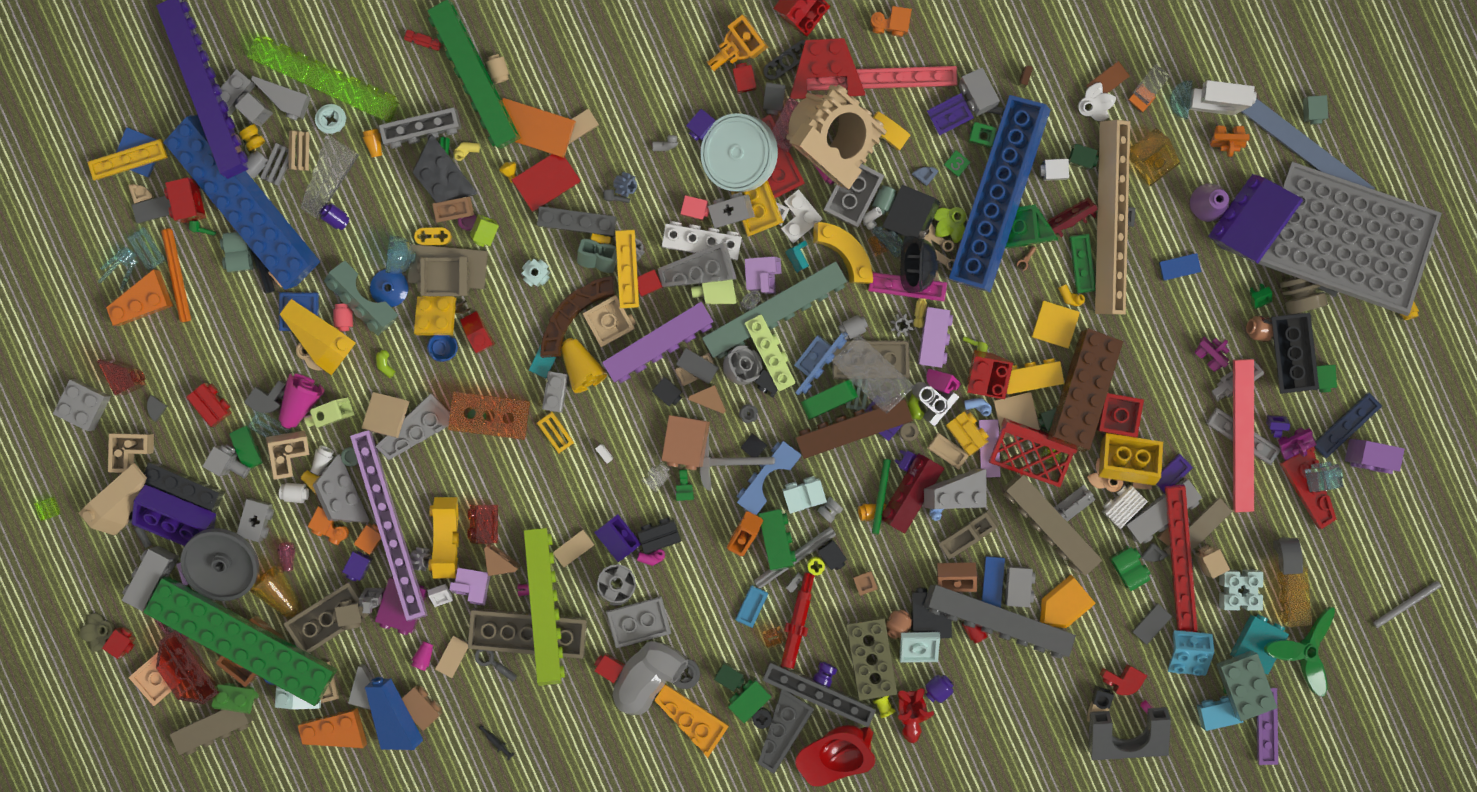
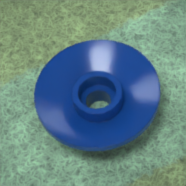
[370,269,409,307]

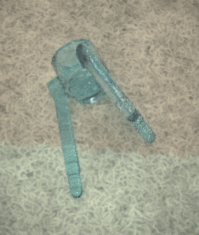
[98,246,138,291]

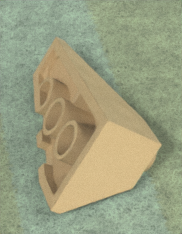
[78,463,147,536]

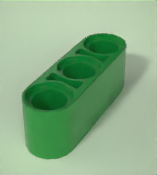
[801,379,858,420]

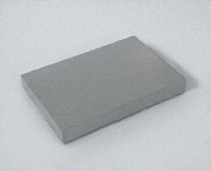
[606,596,671,648]

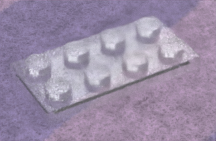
[832,335,914,414]

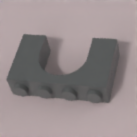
[1089,707,1171,760]

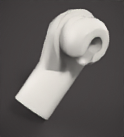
[863,207,882,230]

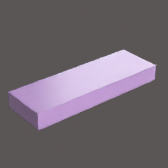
[978,419,1001,477]

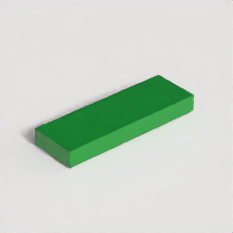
[1069,234,1096,294]

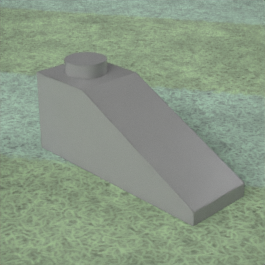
[251,76,311,121]

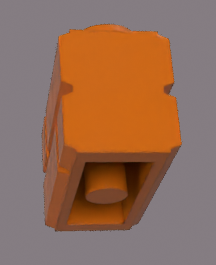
[726,511,763,556]

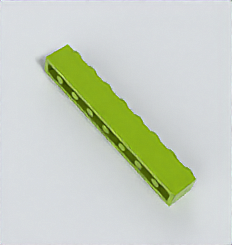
[524,528,565,686]

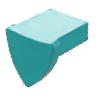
[785,240,809,273]

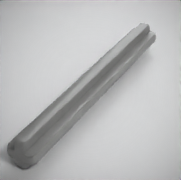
[754,527,836,589]

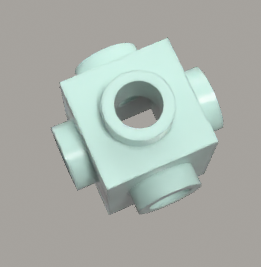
[521,259,551,287]

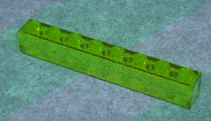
[247,35,399,123]

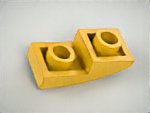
[873,111,910,150]

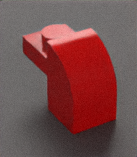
[1099,664,1147,695]

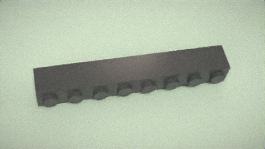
[923,585,1076,659]

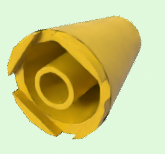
[561,338,607,393]

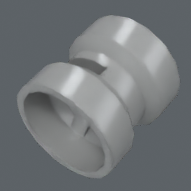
[817,497,844,523]

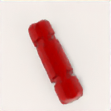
[404,30,442,51]

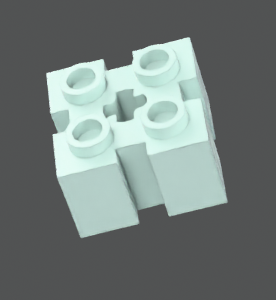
[782,476,827,514]
[1219,570,1263,611]

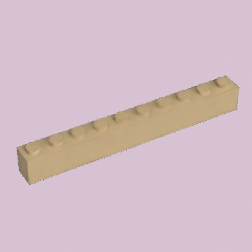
[1095,120,1130,315]

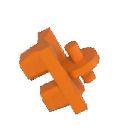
[1210,126,1250,157]

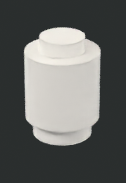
[279,483,309,503]

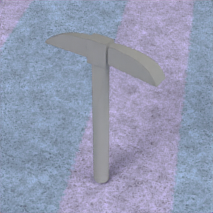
[700,433,775,491]

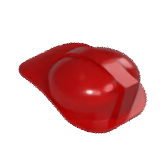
[795,725,875,786]

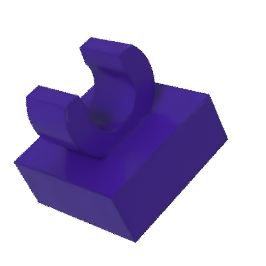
[1266,415,1290,438]
[894,450,917,472]

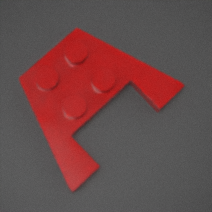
[790,38,865,100]

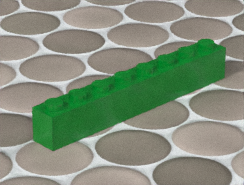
[427,0,521,149]

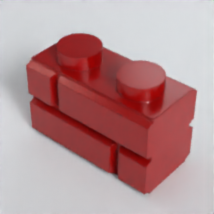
[186,383,232,427]

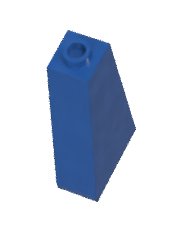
[365,677,423,750]

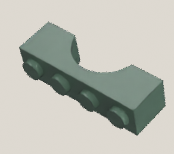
[324,260,399,336]

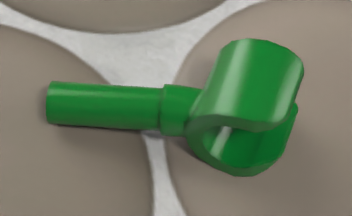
[189,221,216,236]

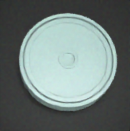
[701,113,778,192]

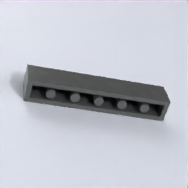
[762,660,876,727]

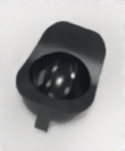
[900,236,939,292]

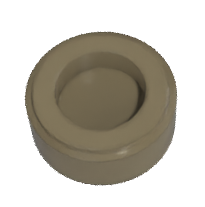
[899,422,919,441]

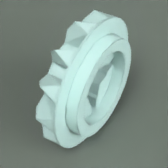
[315,104,347,135]

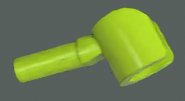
[963,336,988,352]

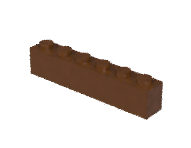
[796,396,913,459]

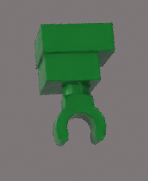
[676,469,694,501]

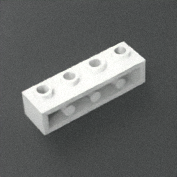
[662,221,742,261]

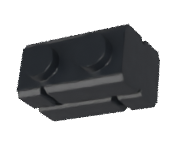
[638,517,682,554]

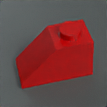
[460,311,495,354]

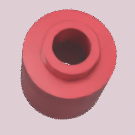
[333,304,353,332]

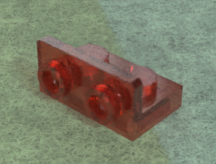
[467,504,498,544]

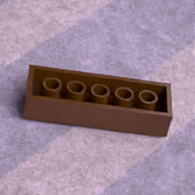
[1047,328,1123,452]

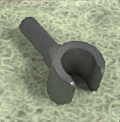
[603,190,630,203]

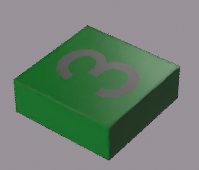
[943,150,971,177]

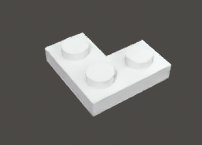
[781,189,823,243]

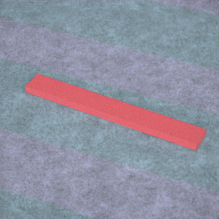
[807,66,957,91]
[1233,359,1254,512]

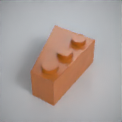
[106,269,173,326]

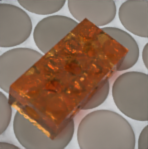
[448,391,530,440]

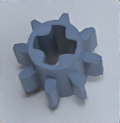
[613,172,637,197]

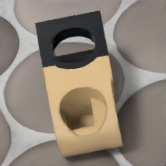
[1087,685,1114,722]

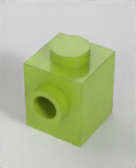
[470,214,499,247]

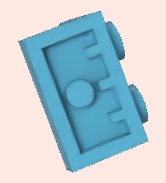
[1168,630,1214,676]

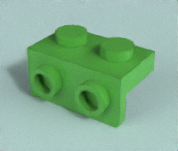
[211,683,259,714]

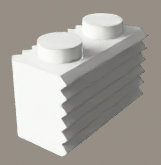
[1102,485,1148,529]

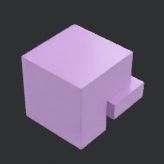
[745,257,782,294]
[449,568,490,606]

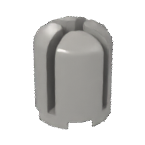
[596,564,636,606]

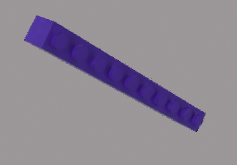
[156,0,249,179]

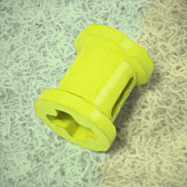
[807,557,825,575]
[872,696,896,718]

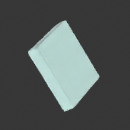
[899,632,940,662]

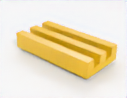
[537,411,575,453]

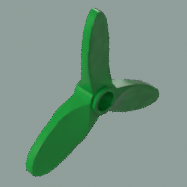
[1264,607,1335,697]

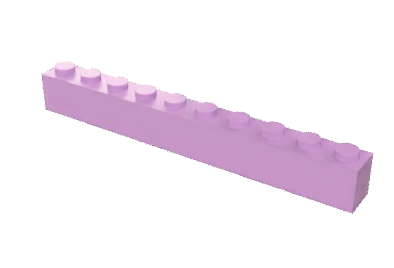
[350,430,428,621]

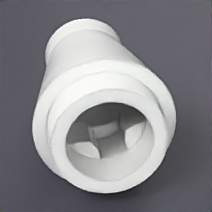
[310,445,334,475]

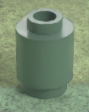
[872,185,897,215]

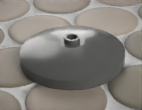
[181,528,259,601]

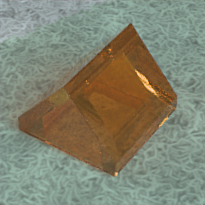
[867,232,891,257]
[762,626,785,648]

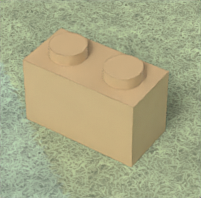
[1194,545,1230,578]

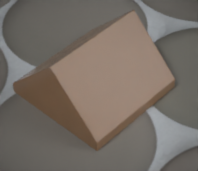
[688,385,726,414]
[484,543,521,576]

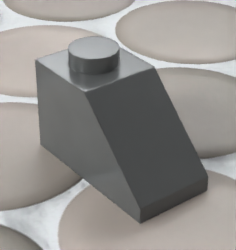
[763,83,785,116]

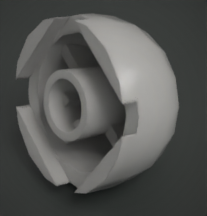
[723,345,763,385]

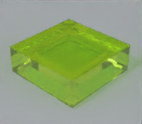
[34,497,61,521]

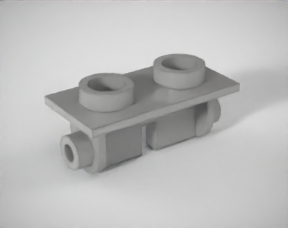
[1054,485,1096,521]

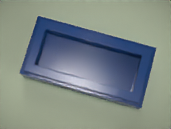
[1159,253,1201,281]

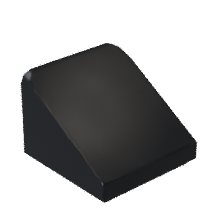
[740,433,767,457]

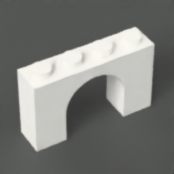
[1188,80,1257,116]

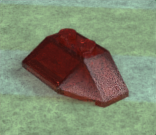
[156,630,220,704]

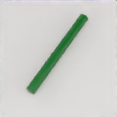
[872,459,891,535]

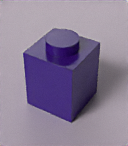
[686,109,715,141]
[343,550,373,582]

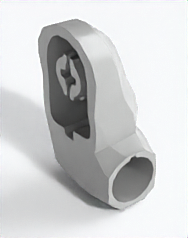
[613,641,689,715]

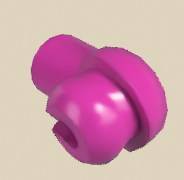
[636,549,665,566]

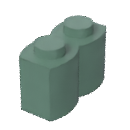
[220,232,253,273]
[577,239,617,273]

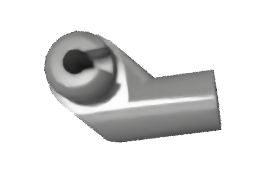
[653,135,678,151]

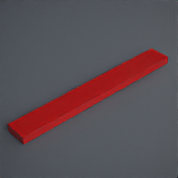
[1165,484,1198,633]

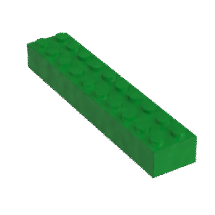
[143,576,337,706]

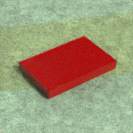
[511,154,581,213]

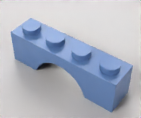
[736,441,801,515]

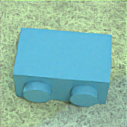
[1197,696,1243,731]

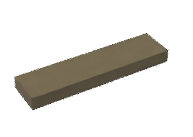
[1164,497,1233,558]

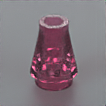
[276,542,296,572]

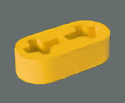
[414,228,452,246]

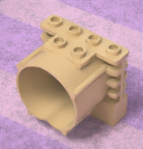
[786,85,887,190]

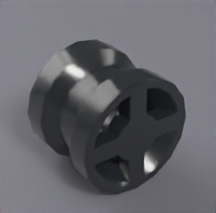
[752,707,772,729]

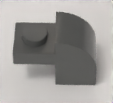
[244,380,286,413]
[1273,537,1303,575]

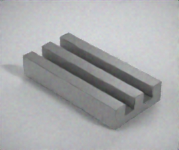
[260,143,289,186]

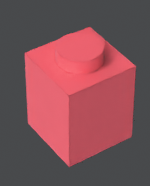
[681,195,709,221]

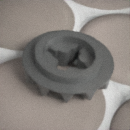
[673,659,700,689]

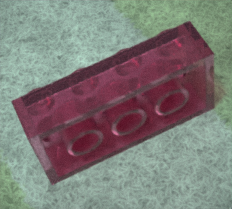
[772,97,800,152]

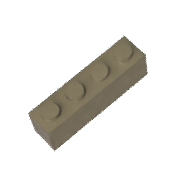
[169,710,253,756]

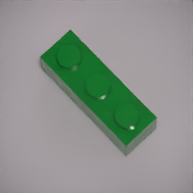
[759,509,797,571]

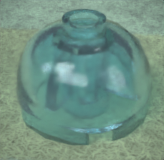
[385,235,416,274]

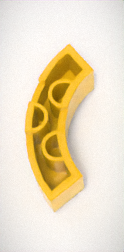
[813,222,873,284]
[428,497,459,579]

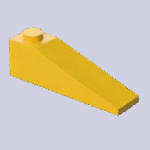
[279,299,356,375]

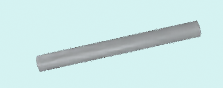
[1373,581,1442,628]

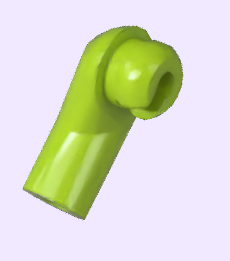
[376,350,396,378]

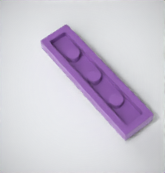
[1257,687,1278,765]

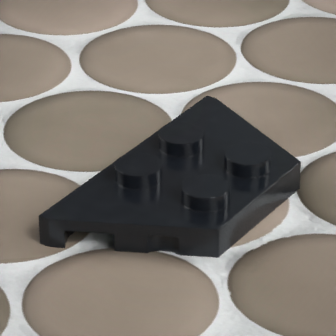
[412,134,477,203]

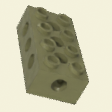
[846,616,897,701]

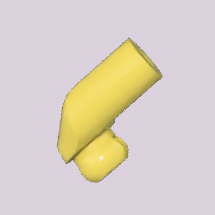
[453,142,480,161]

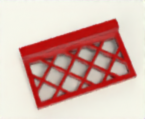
[989,418,1077,487]

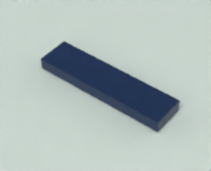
[1314,392,1382,459]

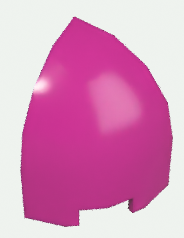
[926,369,961,394]

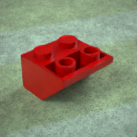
[773,0,830,37]
[966,350,1013,400]

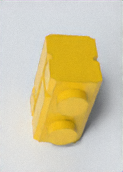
[946,411,989,456]

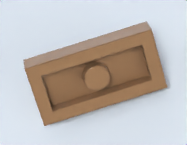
[432,196,474,223]

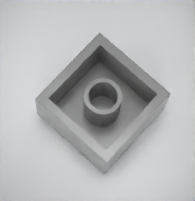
[53,379,111,431]

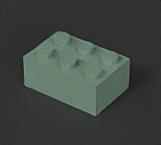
[1216,651,1278,722]

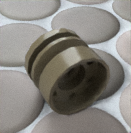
[1280,276,1328,315]

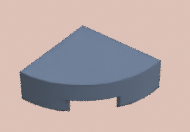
[912,167,939,186]

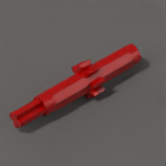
[780,573,815,669]

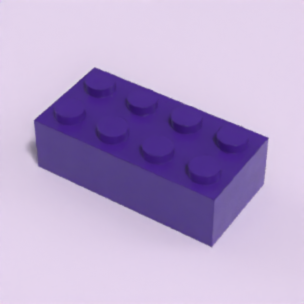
[132,485,216,546]

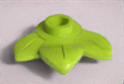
[934,207,966,243]

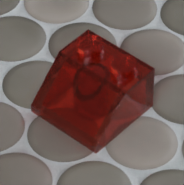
[97,359,146,396]

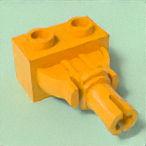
[707,14,769,71]

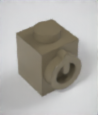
[333,600,365,630]

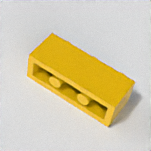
[1006,358,1064,394]

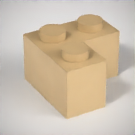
[266,431,310,480]
[108,433,154,473]

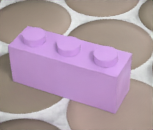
[918,307,953,368]

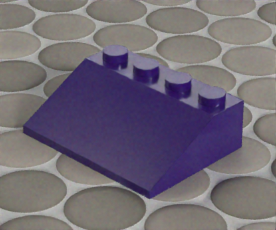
[1208,174,1303,264]

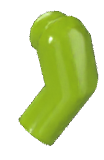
[908,393,924,420]

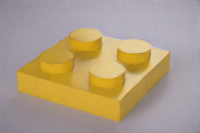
[414,296,456,335]

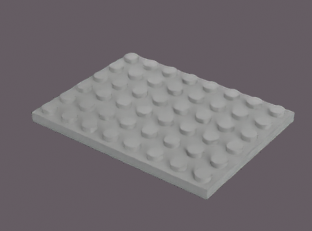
[1258,162,1442,316]

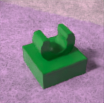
[1250,284,1272,309]

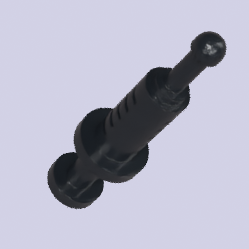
[479,725,515,761]

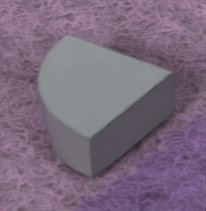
[786,572,803,592]

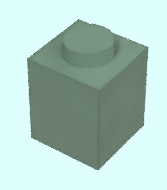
[1303,95,1328,125]

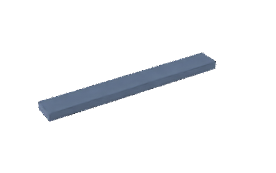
[1241,98,1375,190]

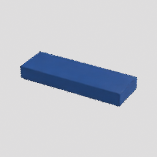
[981,556,1005,608]

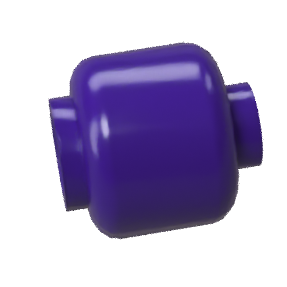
[925,675,954,703]

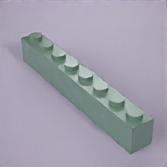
[702,262,847,359]

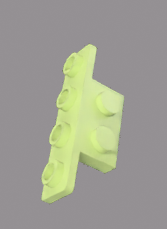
[745,315,795,391]

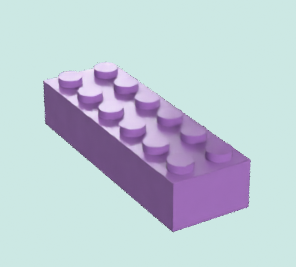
[602,302,714,383]

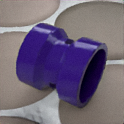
[813,661,838,687]

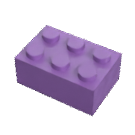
[1345,439,1405,474]

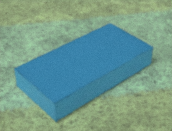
[735,585,768,628]

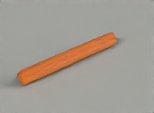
[161,228,191,323]

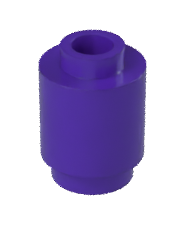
[320,203,350,230]

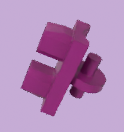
[1195,336,1230,372]
[1278,427,1316,460]

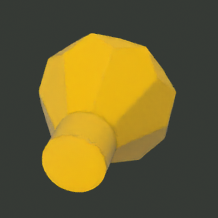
[499,162,516,183]

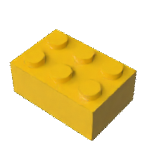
[1098,433,1163,486]

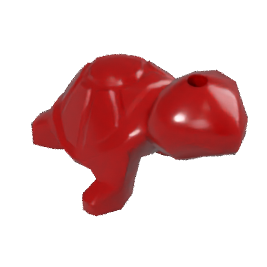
[897,688,934,744]

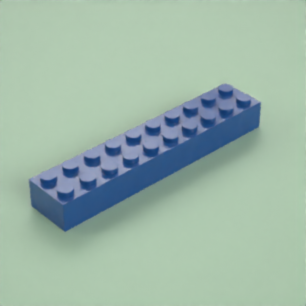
[949,95,1051,293]
[164,115,320,290]

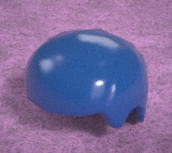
[427,335,458,362]

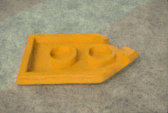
[1040,574,1096,628]

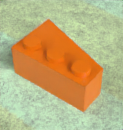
[298,707,367,748]

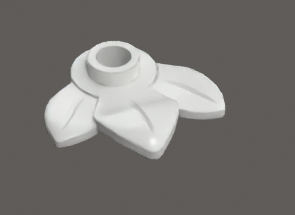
[1078,82,1116,121]

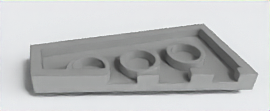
[658,242,737,287]
[375,393,458,460]

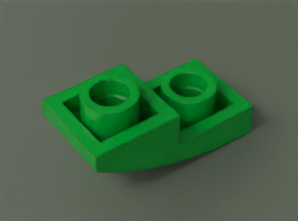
[229,426,263,468]

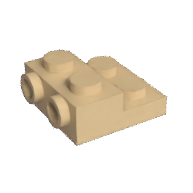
[583,295,637,347]

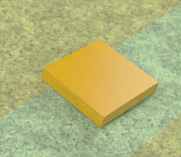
[1031,301,1080,349]

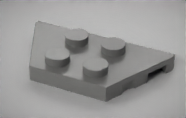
[313,454,370,524]

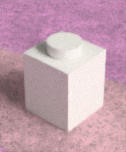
[1040,159,1069,181]

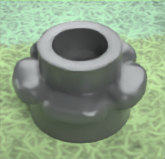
[739,404,758,423]

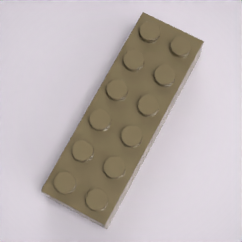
[1002,473,1103,576]
[468,608,588,659]

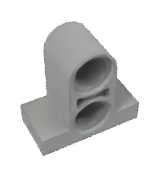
[912,382,959,426]

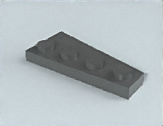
[758,689,815,774]

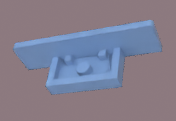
[794,332,848,395]

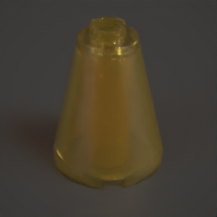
[250,564,301,618]

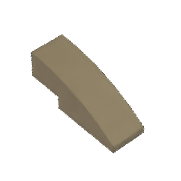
[939,509,1000,560]

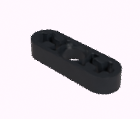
[764,40,806,81]

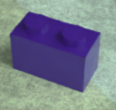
[594,514,641,562]

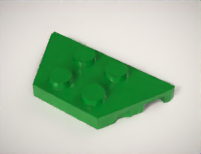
[1005,204,1058,249]

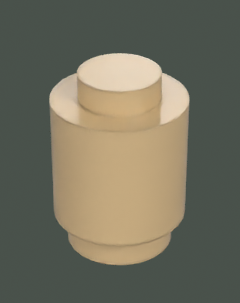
[485,54,509,84]

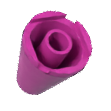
[279,373,324,429]

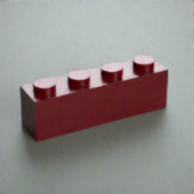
[881,453,944,534]

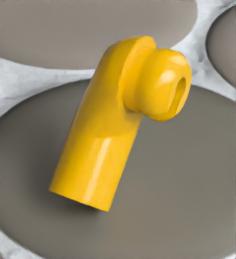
[1058,284,1085,307]

